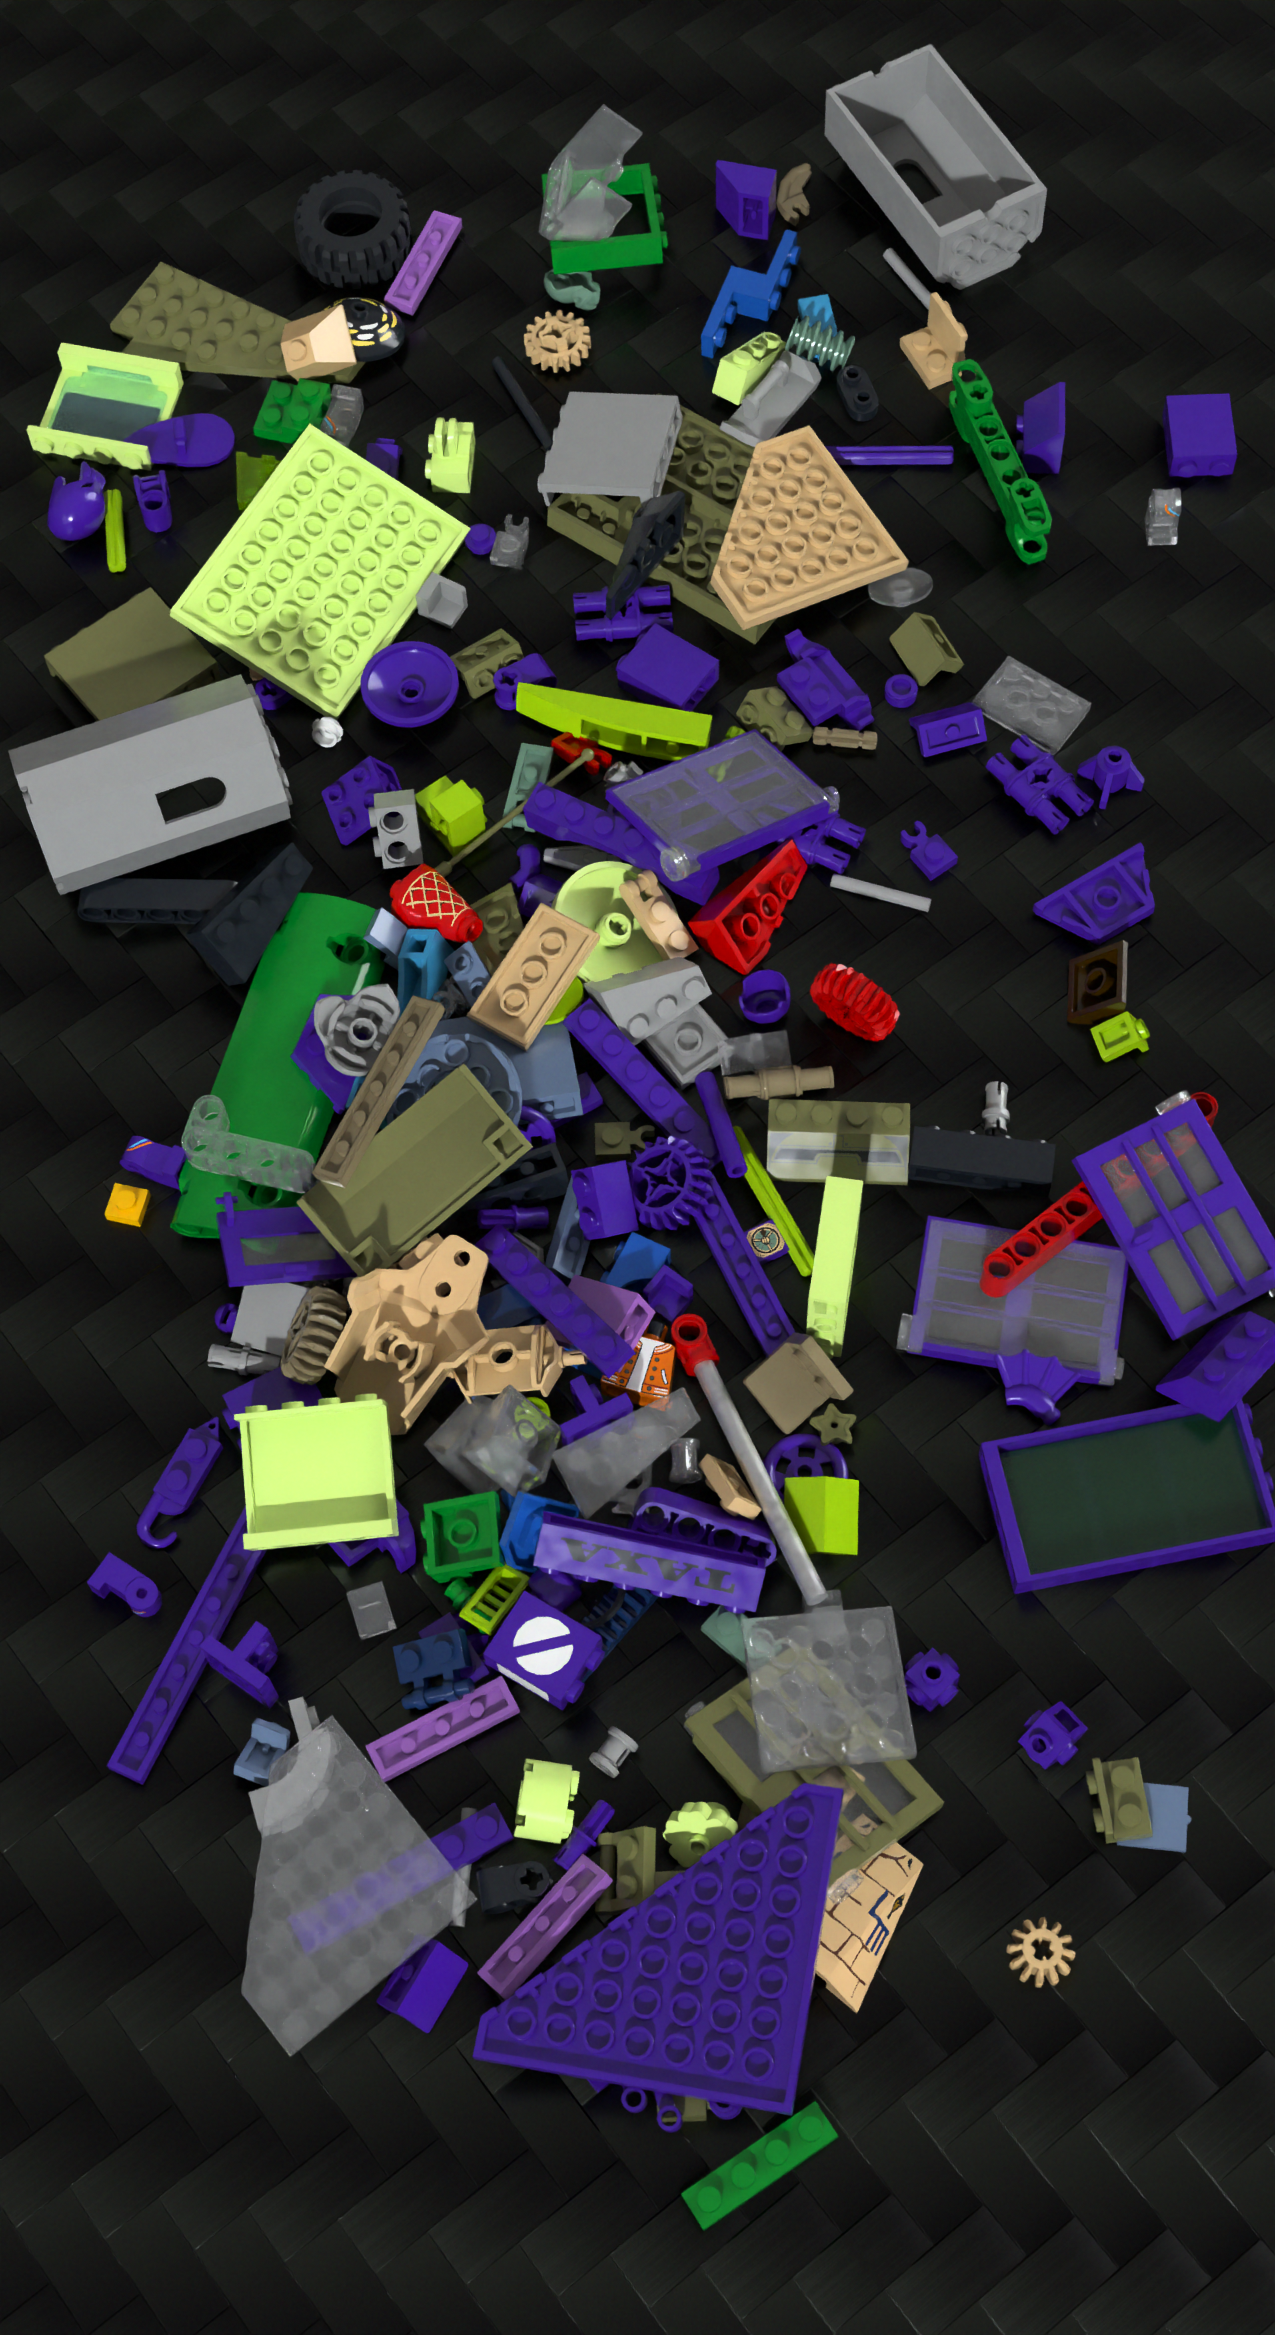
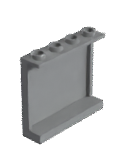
[538,392,683,508]

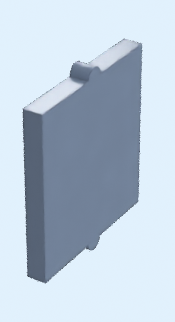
[1117,1783,1191,1852]

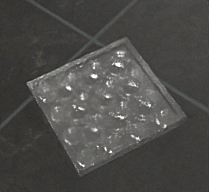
[740,1606,917,1773]

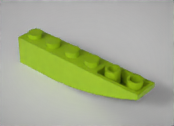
[516,682,712,761]

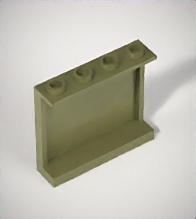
[44,587,222,721]

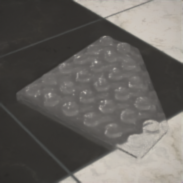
[241,1715,478,2057]

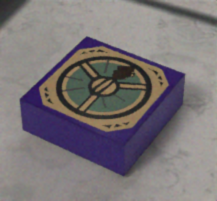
[744,1219,790,1265]

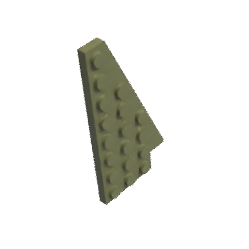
[110,262,365,384]

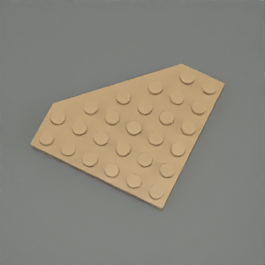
[710,425,909,630]

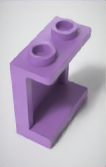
[545,1275,655,1373]

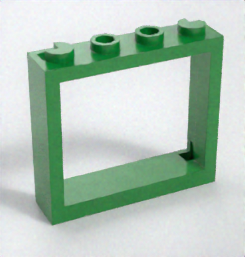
[542,163,668,275]

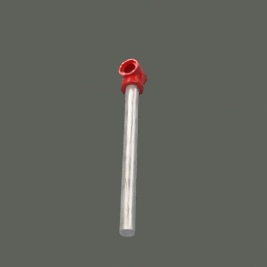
[671,1314,828,1605]

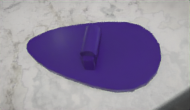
[123,413,235,467]

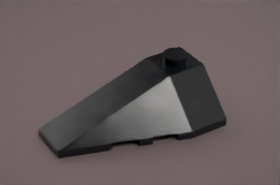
[606,491,685,620]

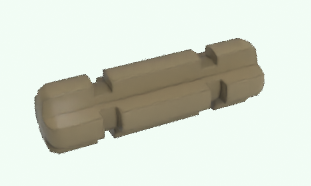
[813,727,878,750]

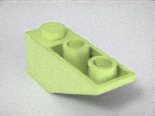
[712,332,786,405]

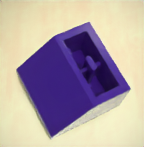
[716,160,777,240]

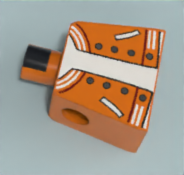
[600,1321,676,1413]

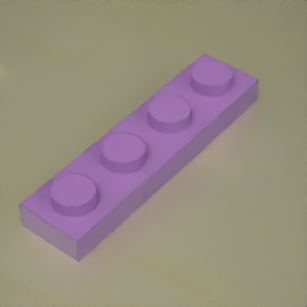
[384,210,462,315]
[365,1676,520,1783]
[477,1854,613,2000]

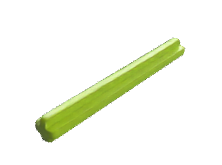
[733,1126,815,1277]

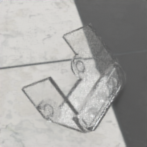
[538,104,642,241]

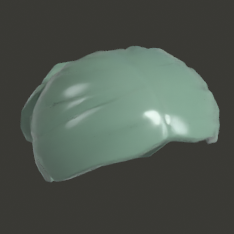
[544,269,600,311]

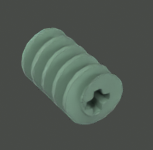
[785,315,855,371]

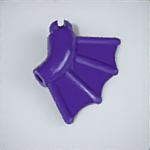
[994,1348,1081,1425]

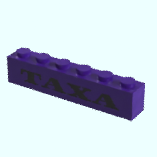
[533,1511,766,1613]

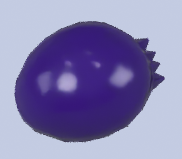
[47,461,106,541]

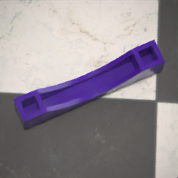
[523,782,720,906]

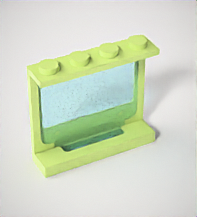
[27,343,184,471]

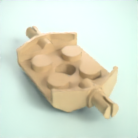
[447,1324,587,1404]

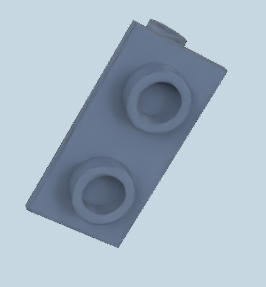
[443,940,492,1008]

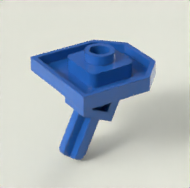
[499,1484,581,1573]

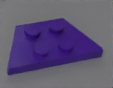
[1033,842,1155,945]
[290,994,367,1115]

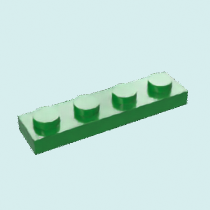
[681,2101,838,2231]

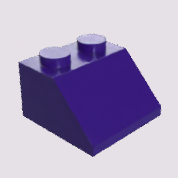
[1015,382,1065,474]

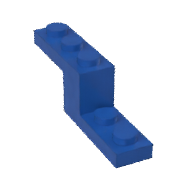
[701,230,801,358]

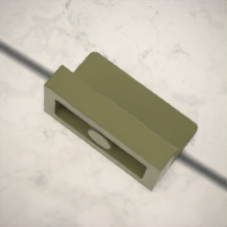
[890,612,964,686]

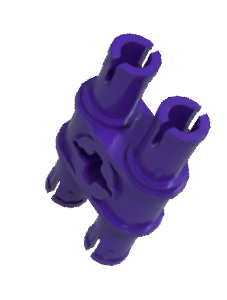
[573,584,674,642]
[986,735,1094,834]
[755,788,866,875]

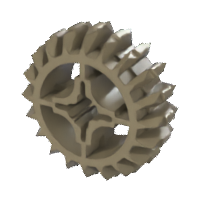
[280,1286,348,1386]

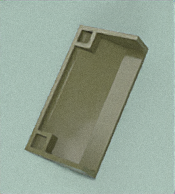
[296,1063,533,1277]

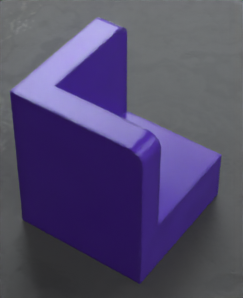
[642,1264,693,1327]

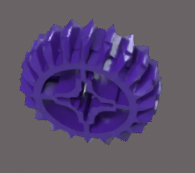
[626,1135,715,1231]

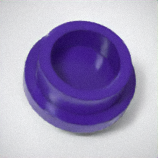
[464,524,496,555]

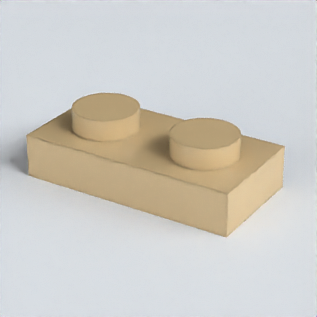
[698,1454,762,1520]

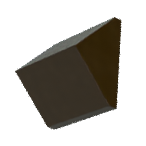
[1067,940,1128,1025]

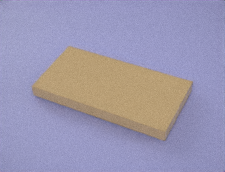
[467,903,600,1052]

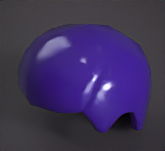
[739,969,791,1024]

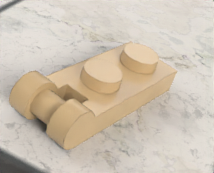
[619,869,699,961]

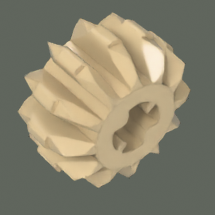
[1006,1917,1075,1988]

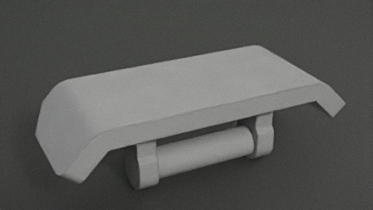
[719,350,822,447]

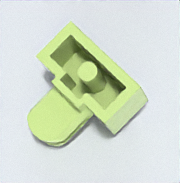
[425,417,476,493]

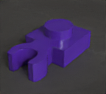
[900,821,958,881]

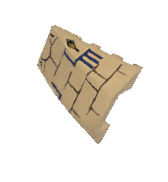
[815,1815,924,2013]

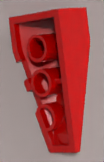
[688,839,808,975]

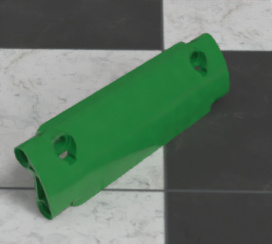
[170,893,385,1256]

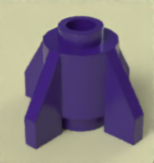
[1076,746,1144,809]

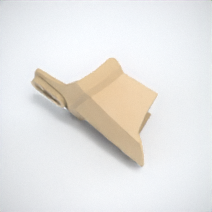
[324,1235,490,1435]

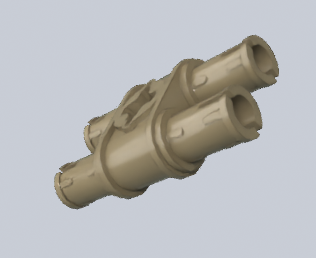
[723,1065,834,1100]

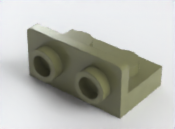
[450,629,524,699]
[1086,1757,1153,1844]

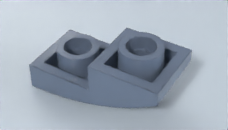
[363,907,408,970]

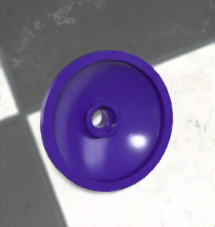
[360,641,459,727]

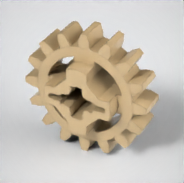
[524,310,591,373]

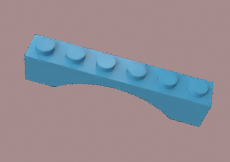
[345,929,455,1129]

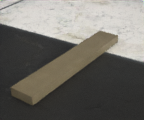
[312,995,446,1188]

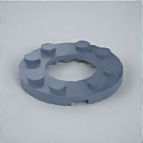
[386,1033,522,1127]

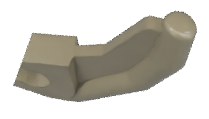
[776,163,811,226]

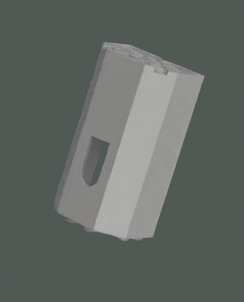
[825,44,1047,290]
[8,674,293,895]

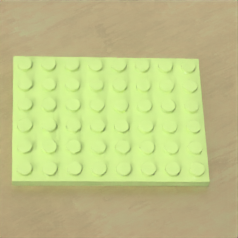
[170,424,471,720]

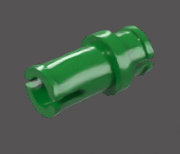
[445,1577,492,1634]

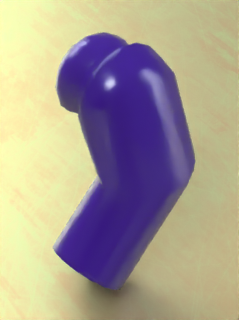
[508,844,541,892]

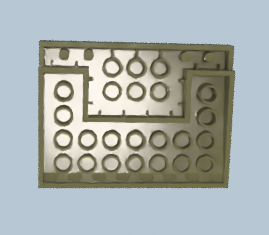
[547,393,777,644]

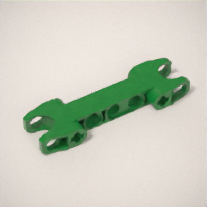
[949,359,1052,564]

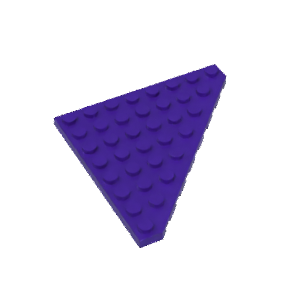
[473,1783,844,2115]

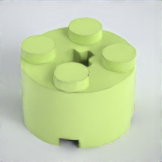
[514,1758,580,1844]

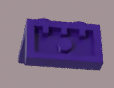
[322,756,402,846]

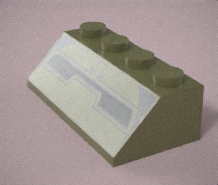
[767,1099,910,1185]

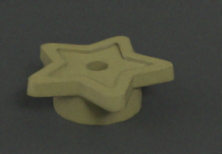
[809,1403,856,1446]

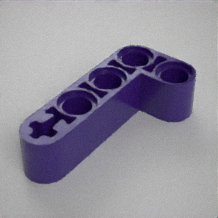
[626,1487,777,1567]

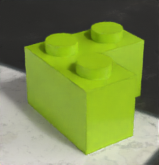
[415,775,487,857]

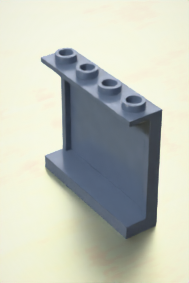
[429,1017,583,1125]

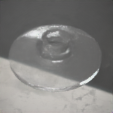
[868,568,933,607]

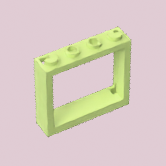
[806,1176,863,1359]

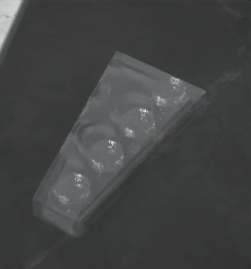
[551,1387,701,1520]

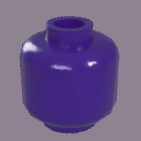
[528,1569,584,1612]

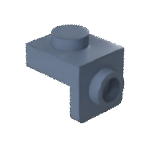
[233,1718,290,1787]

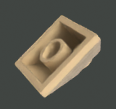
[280,304,357,382]

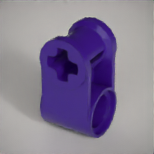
[133,470,173,532]
[493,653,558,710]

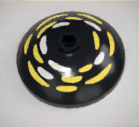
[319,297,405,362]

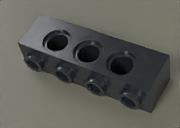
[434,1142,569,1237]

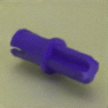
[477,1204,549,1233]
[552,1800,615,1871]

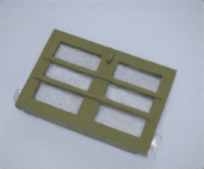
[684,1641,944,1905]

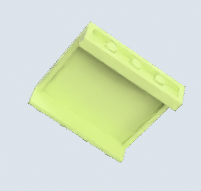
[234,1394,399,1551]

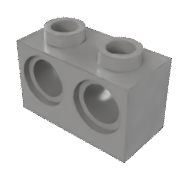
[368,789,424,869]

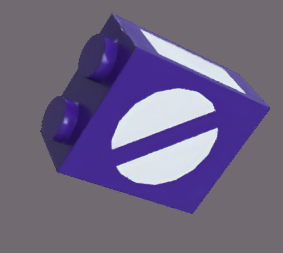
[483,1590,605,1711]

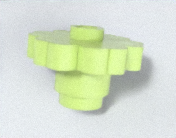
[663,1802,738,1868]

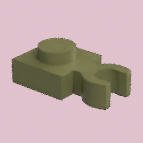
[595,1122,655,1161]

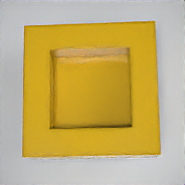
[105,1183,151,1227]

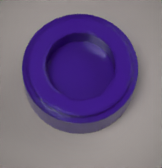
[885,674,918,708]

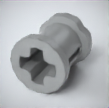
[589,1726,638,1778]

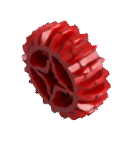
[809,963,900,1042]

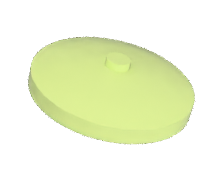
[551,861,679,983]

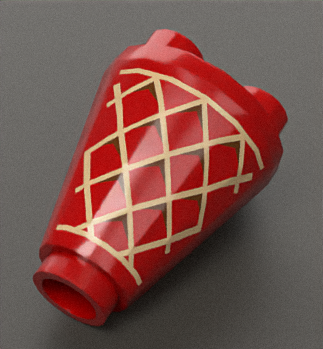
[390,863,483,943]

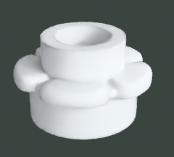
[312,717,343,747]

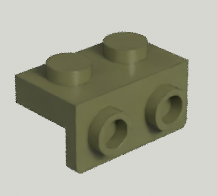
[736,686,813,752]

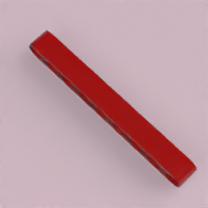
[979,1092,1218,1298]

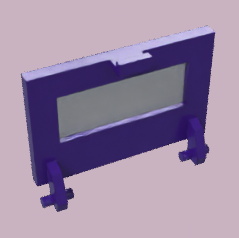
[215,1192,357,1287]

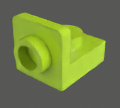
[1090,1011,1150,1062]

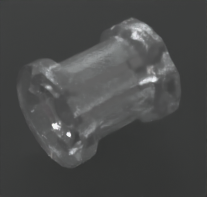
[667,1438,702,1484]

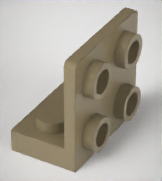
[743,1332,854,1434]

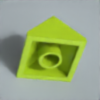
[784,1476,859,1555]

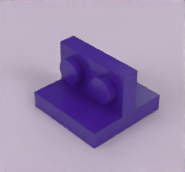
[560,1375,635,1462]
[199,1621,279,1709]

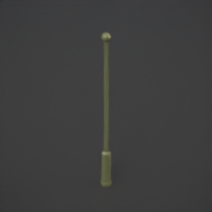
[434,748,594,877]

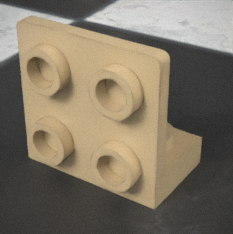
[900,292,968,389]

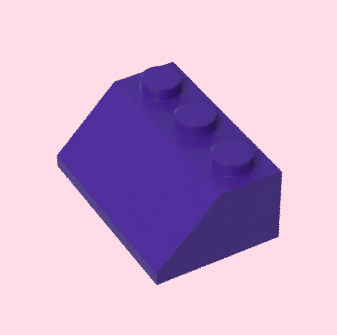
[1156,1311,1275,1422]

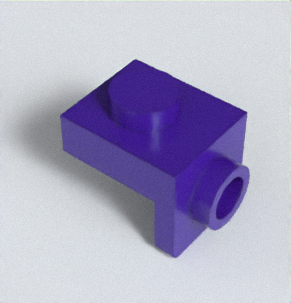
[366,438,403,481]

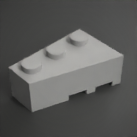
[583,956,712,1046]

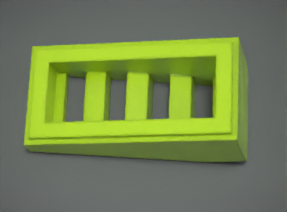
[459,1562,530,1636]

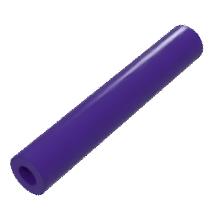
[694,1071,748,1178]

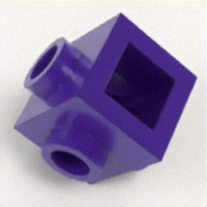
[903,1648,960,1712]
[1018,1701,1088,1770]

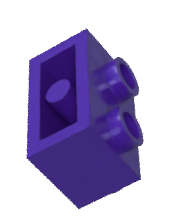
[571,1160,639,1241]

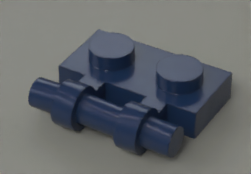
[393,1629,475,1710]

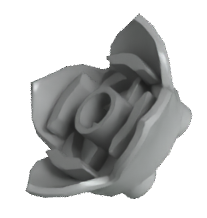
[314,984,400,1077]

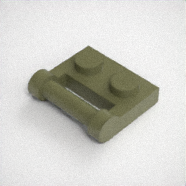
[595,1826,656,1916]

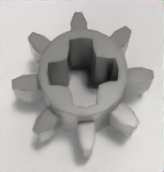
[604,761,643,793]

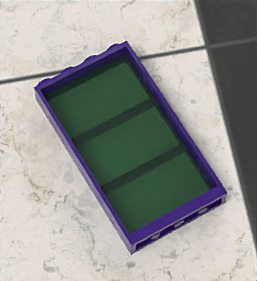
[978,1398,1275,1594]

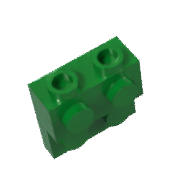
[253,378,335,444]
[420,1491,505,1583]

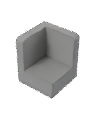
[416,572,468,628]

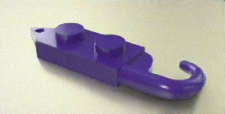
[136,1417,223,1549]

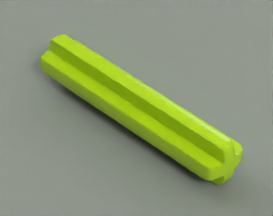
[104,489,126,573]

